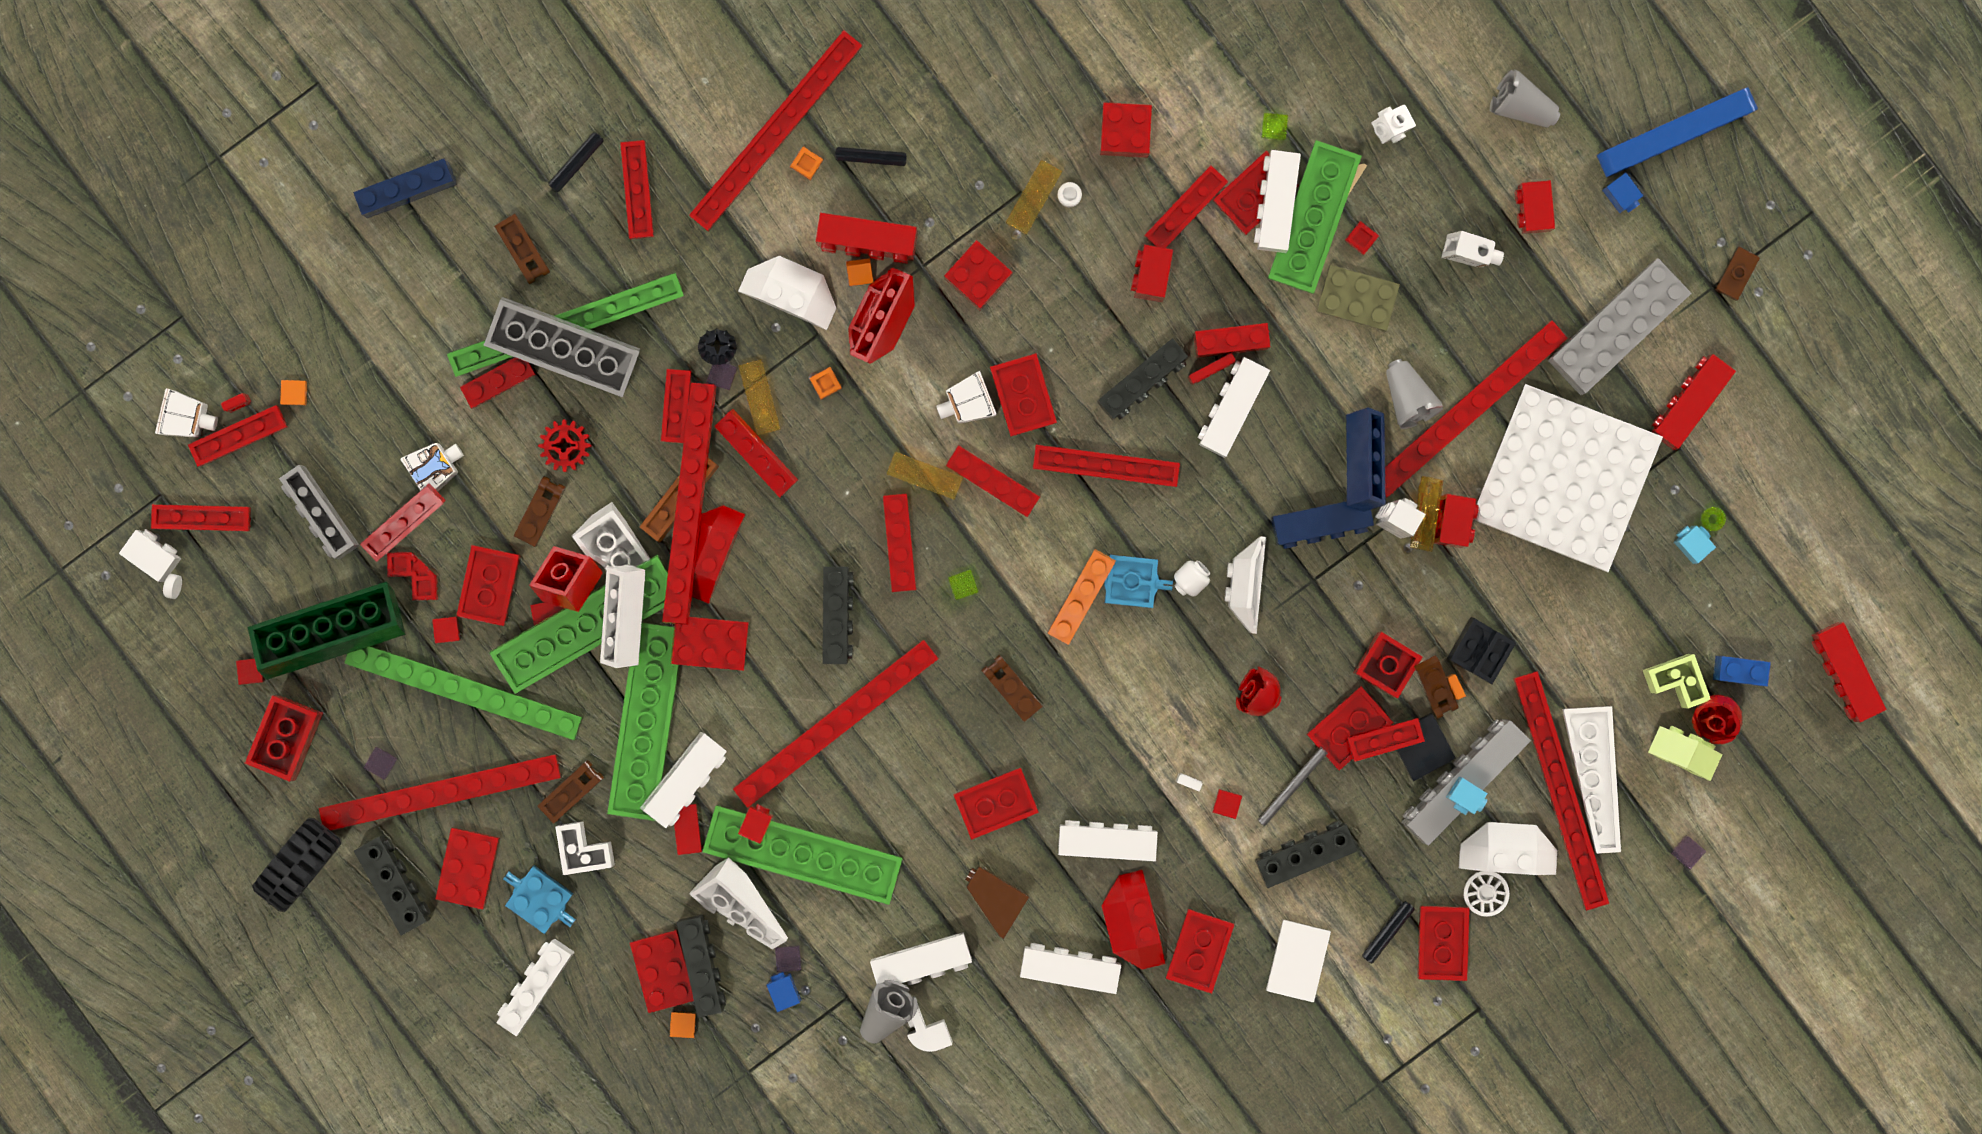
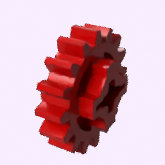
[538,419,592,472]

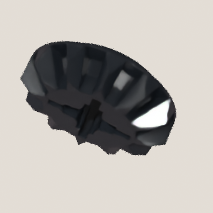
[698,328,737,365]

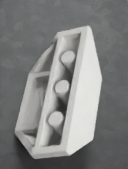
[738,256,836,330]
[1224,536,1266,634]
[1459,822,1558,875]

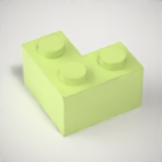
[1643,654,1710,708]
[1648,726,1722,781]

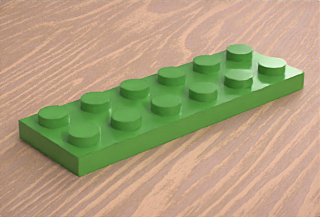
[1267,140,1362,294]

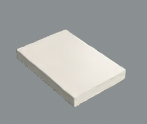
[1266,920,1331,1002]

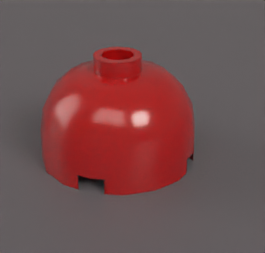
[1236,667,1282,716]
[1692,695,1743,744]

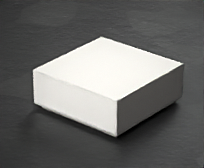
[1176,773,1202,791]

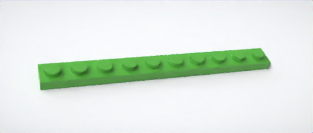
[447,272,684,377]
[344,646,583,740]

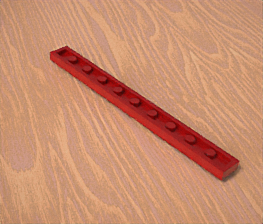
[689,30,863,232]
[1385,321,1568,498]
[662,383,717,625]
[733,640,939,808]
[1513,671,1610,911]
[319,754,562,830]

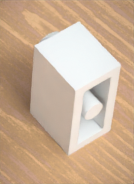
[119,529,181,582]

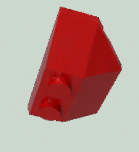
[848,268,915,364]
[692,505,746,604]
[1101,869,1165,970]

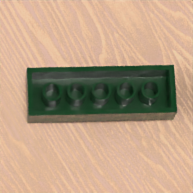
[248,581,406,680]

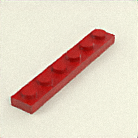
[1033,445,1180,487]

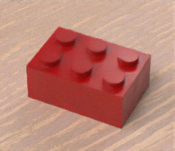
[244,695,323,782]

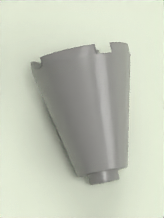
[1490,69,1560,128]
[1386,359,1443,429]
[860,980,918,1044]

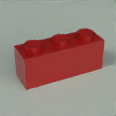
[1193,323,1270,358]

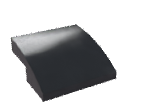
[1447,617,1516,684]
[1396,713,1456,782]

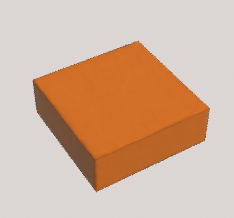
[790,147,824,181]
[846,258,873,286]
[809,367,842,400]
[280,380,307,405]
[1446,674,1466,700]
[670,1011,696,1038]

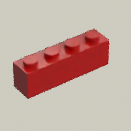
[1651,354,1736,450]
[1812,622,1887,723]

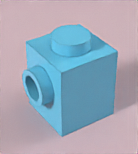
[1674,525,1716,564]
[1446,777,1488,815]

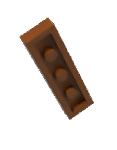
[640,458,719,543]

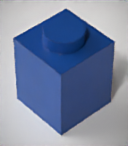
[1602,173,1643,213]
[767,972,801,1012]

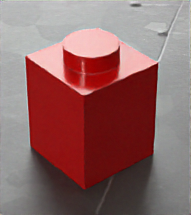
[738,804,773,844]

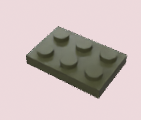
[1316,265,1400,332]

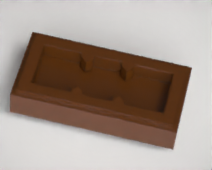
[1715,247,1760,301]

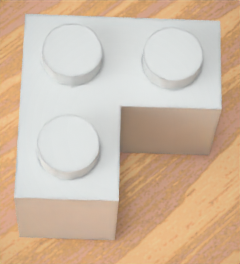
[556,821,615,875]

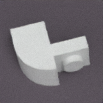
[907,1003,953,1051]

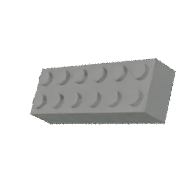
[1547,258,1691,395]
[484,297,640,397]
[1401,719,1531,846]

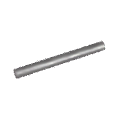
[1258,747,1328,826]

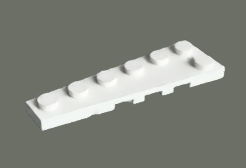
[1562,706,1621,853]

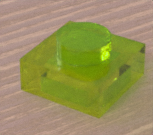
[1261,113,1288,140]
[948,570,979,600]

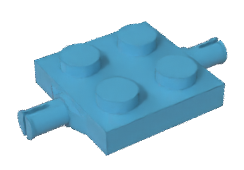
[1104,555,1173,608]
[503,865,576,934]

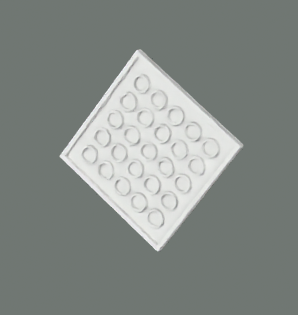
[1473,384,1663,573]

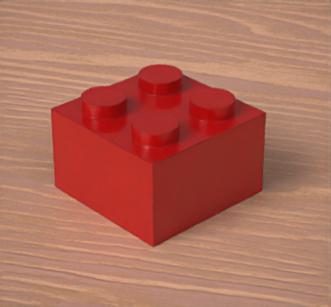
[1100,102,1152,158]
[944,240,1013,311]
[1130,245,1173,302]
[1433,494,1479,548]
[529,546,603,612]
[1353,632,1423,699]

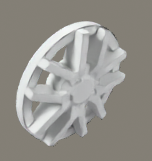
[1463,871,1509,916]

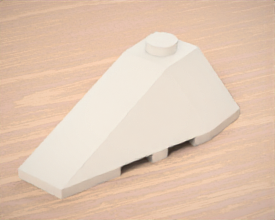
[572,502,650,570]
[690,858,788,949]

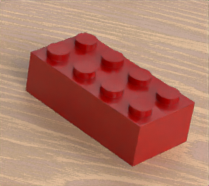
[816,213,918,264]

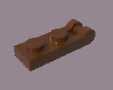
[494,214,550,284]
[514,476,566,547]
[981,655,1043,722]
[1414,655,1459,719]
[538,760,605,824]

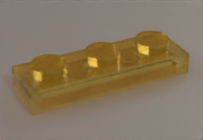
[1006,160,1062,235]
[738,359,781,436]
[887,452,963,500]
[1410,476,1444,552]

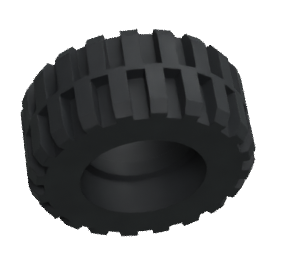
[252,818,342,912]

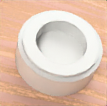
[1058,182,1082,207]
[163,574,182,599]

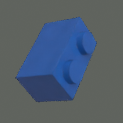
[1713,656,1771,686]

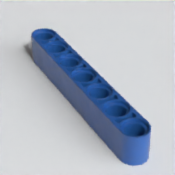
[1596,87,1758,177]

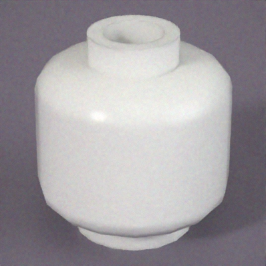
[1174,560,1210,596]

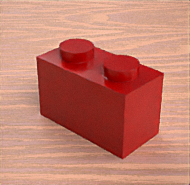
[1515,180,1555,234]

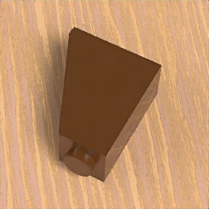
[965,865,1029,939]

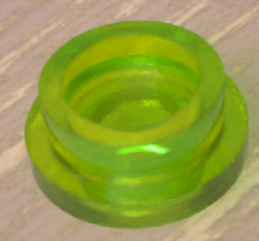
[1701,507,1726,531]

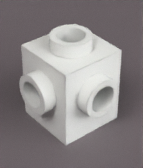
[1371,104,1416,144]

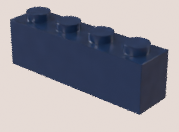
[353,158,457,219]
[1346,407,1386,512]
[1271,501,1374,549]

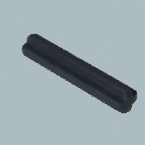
[548,132,604,192]
[835,147,907,166]
[1362,901,1415,964]

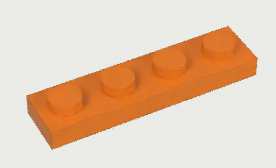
[1048,549,1116,645]

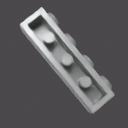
[279,465,360,559]

